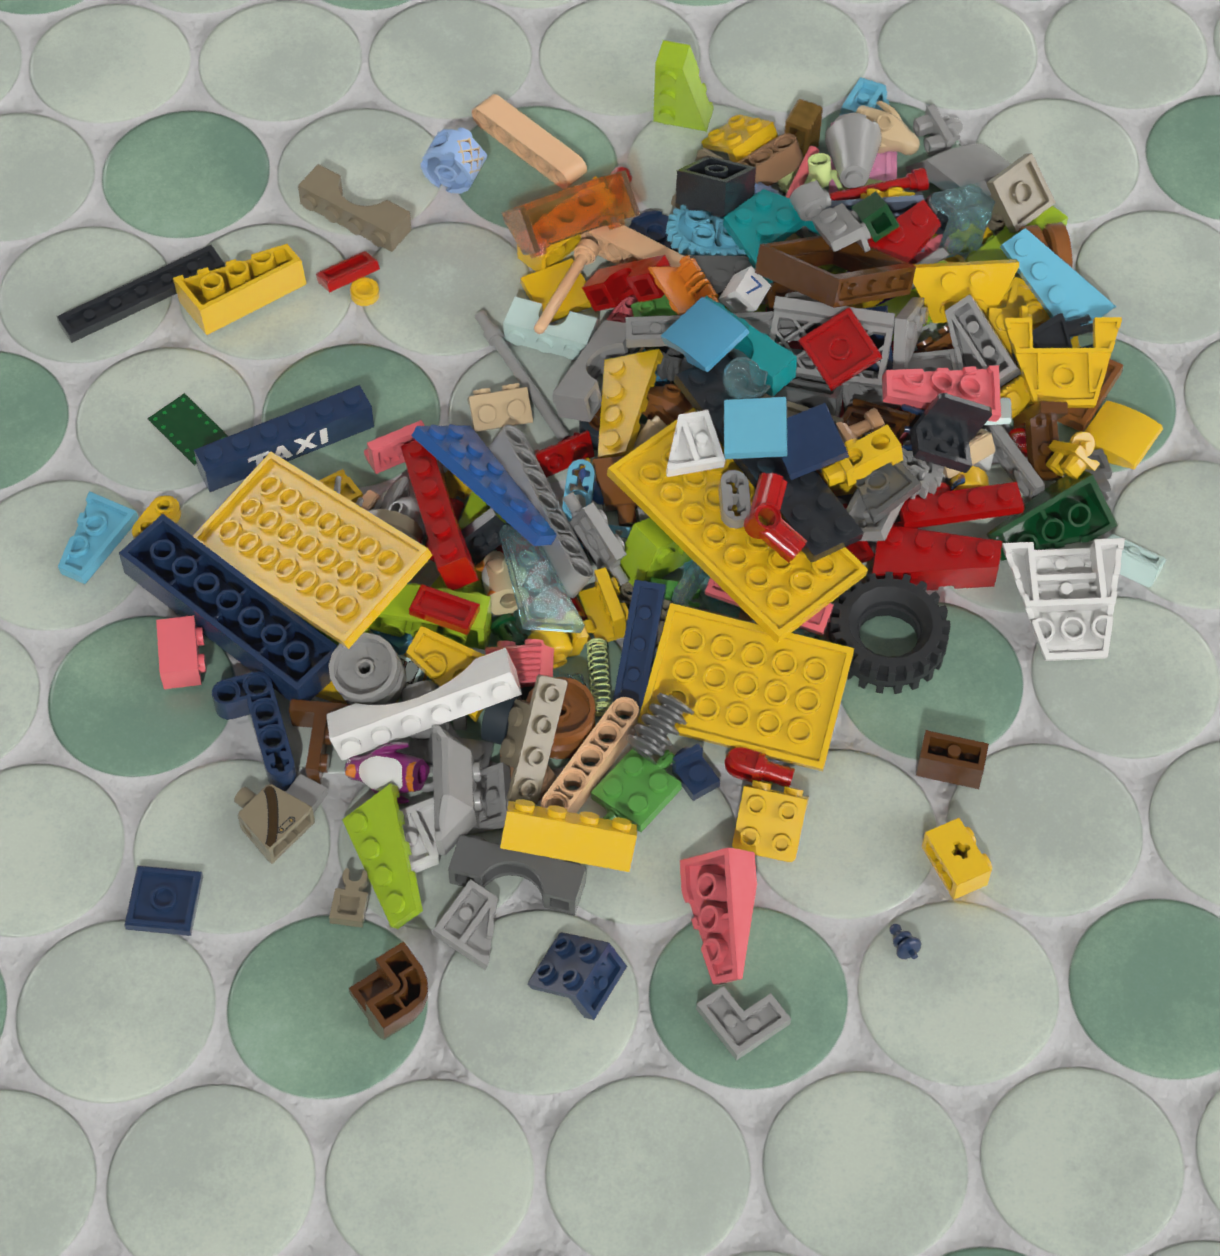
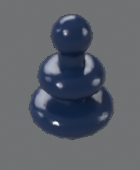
[889,924,922,960]

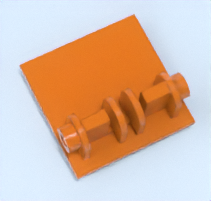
[648,255,719,315]

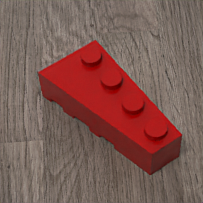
[872,525,1002,591]

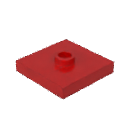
[798,307,882,391]

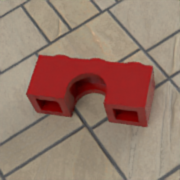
[582,255,671,312]

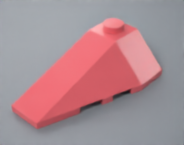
[680,847,757,985]

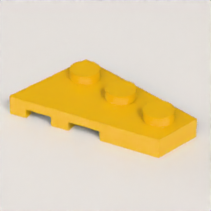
[406,626,484,722]

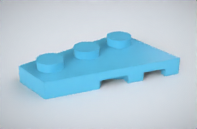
[58,491,139,584]

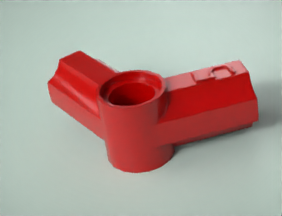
[744,473,807,563]

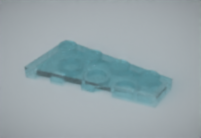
[499,525,585,633]

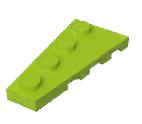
[342,783,423,929]

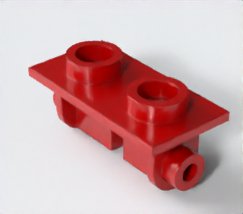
[534,430,595,478]

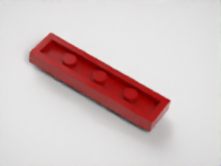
[899,482,1024,528]

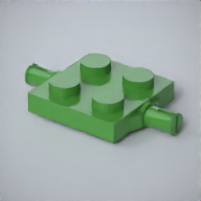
[591,749,682,832]

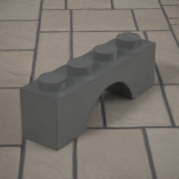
[448,835,586,915]

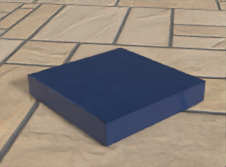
[781,403,849,480]
[124,865,203,936]

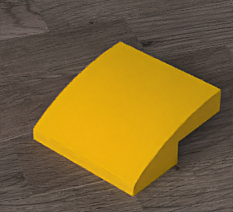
[1084,400,1163,470]

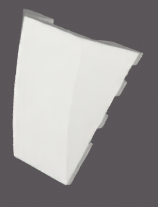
[1002,538,1125,661]

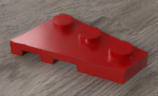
[867,199,941,263]

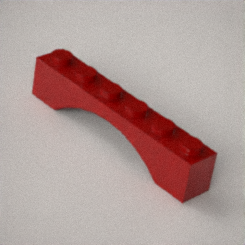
[400,440,478,591]

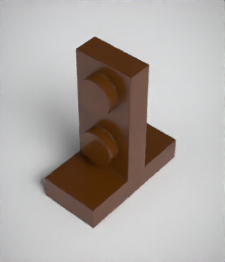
[1013,401,1068,481]
[289,699,352,785]

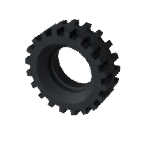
[828,572,951,694]

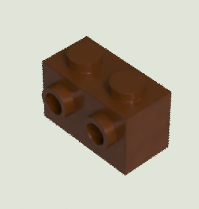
[916,730,989,789]

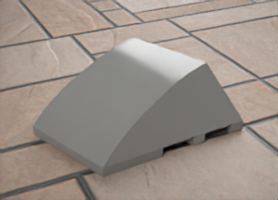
[906,144,1011,229]

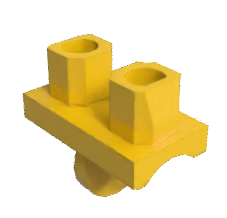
[1046,431,1100,479]

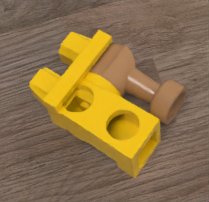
[821,408,903,487]

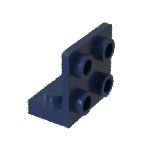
[528,932,627,1020]

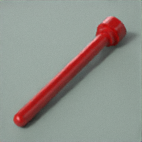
[829,168,929,201]

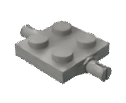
[562,492,630,587]

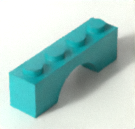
[704,296,797,397]

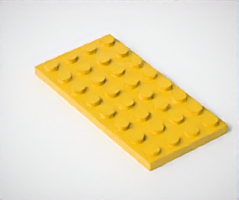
[607,408,868,643]
[193,451,432,649]

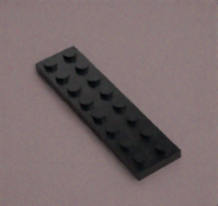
[674,354,864,563]

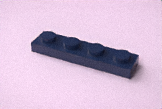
[613,580,667,709]

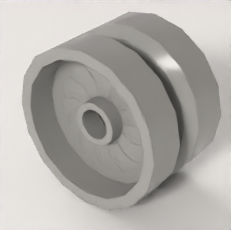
[329,633,407,705]

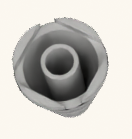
[825,113,882,188]

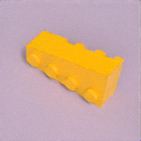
[173,244,307,335]

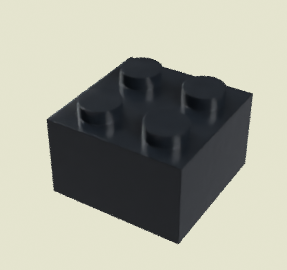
[675,156,756,217]

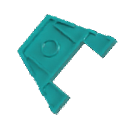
[723,189,820,283]

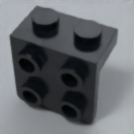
[910,393,992,473]

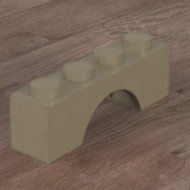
[298,164,411,252]

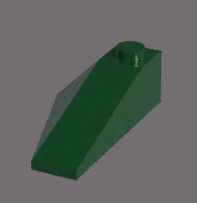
[986,470,1118,561]

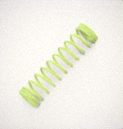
[586,638,611,716]

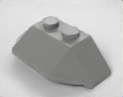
[432,725,482,856]

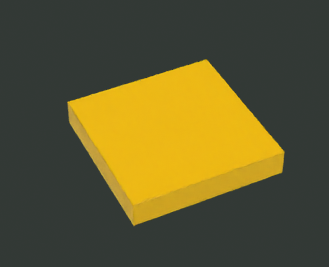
[520,258,592,323]

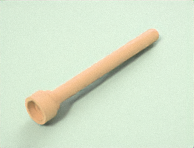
[534,239,599,334]

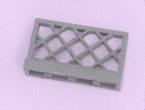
[769,296,895,388]

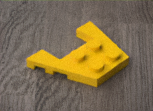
[1004,317,1122,408]

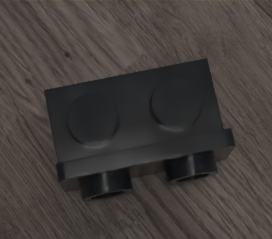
[461,508,515,564]

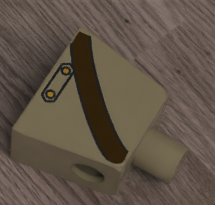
[234,784,315,864]

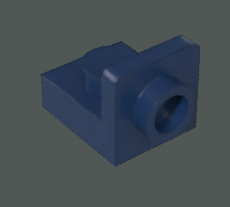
[672,743,720,801]

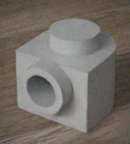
[790,180,831,221]

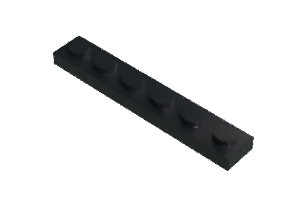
[57,245,225,343]

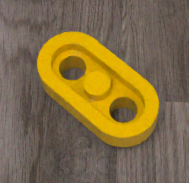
[132,495,181,539]

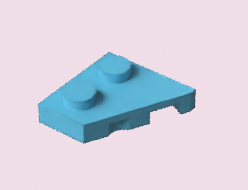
[840,77,889,116]

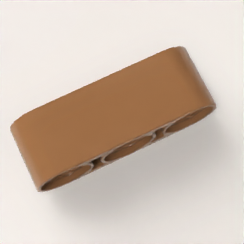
[737,133,804,186]

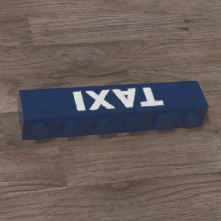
[194,385,374,492]

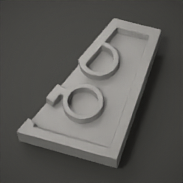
[893,297,928,370]

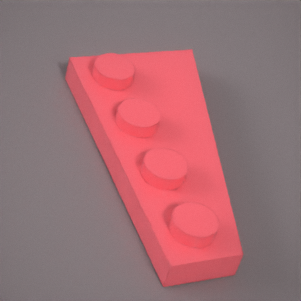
[882,365,1001,422]

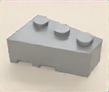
[945,295,1021,387]

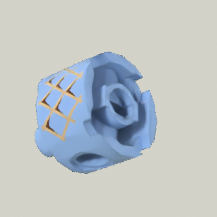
[421,128,487,193]

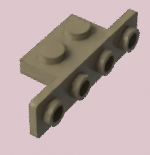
[500,675,568,805]

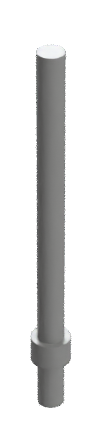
[475,311,571,441]

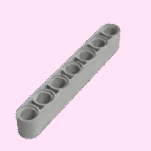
[488,425,594,598]

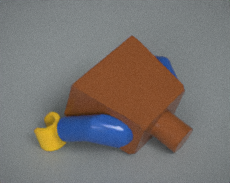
[573,456,639,526]

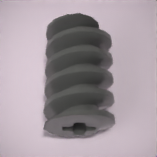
[626,693,694,765]

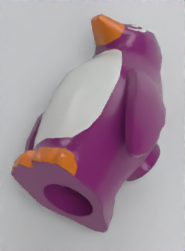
[345,742,430,804]

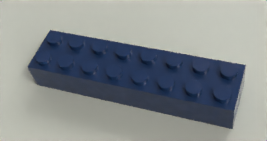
[119,514,338,701]

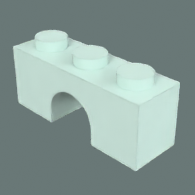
[503,297,598,360]

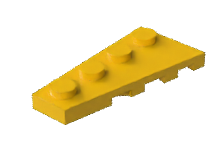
[598,349,664,458]

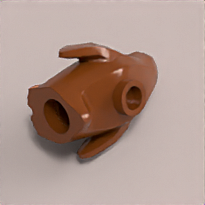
[642,384,694,426]

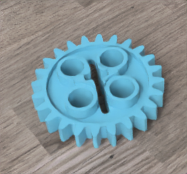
[666,205,748,257]

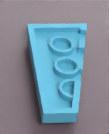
[1000,228,1117,339]

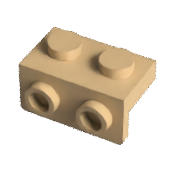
[467,383,533,432]

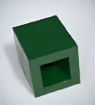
[851,191,899,242]

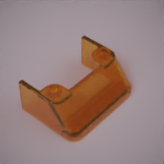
[501,170,641,259]

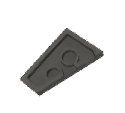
[855,432,921,524]

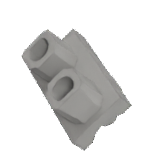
[913,104,963,156]

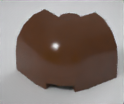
[349,941,428,1040]

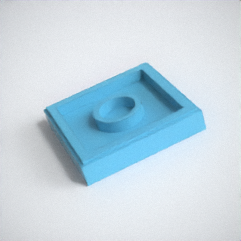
[724,397,787,459]

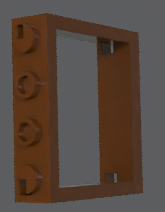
[755,235,916,308]

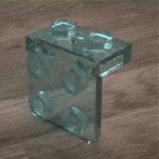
[930,184,996,258]

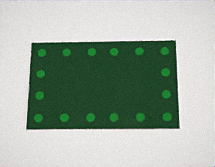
[147,393,228,466]

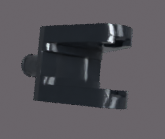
[1012,313,1094,366]

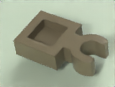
[329,868,369,928]

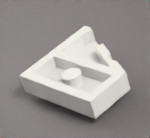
[666,410,726,477]
[400,797,440,873]

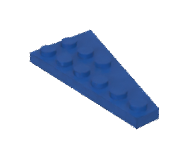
[411,424,557,546]

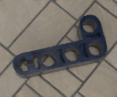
[212,671,297,791]

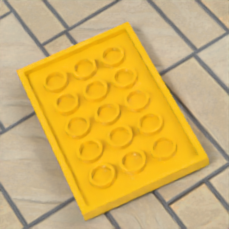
[638,603,854,772]

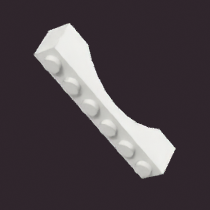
[327,648,522,761]

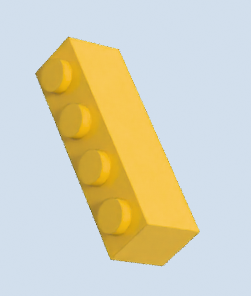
[500,799,637,872]

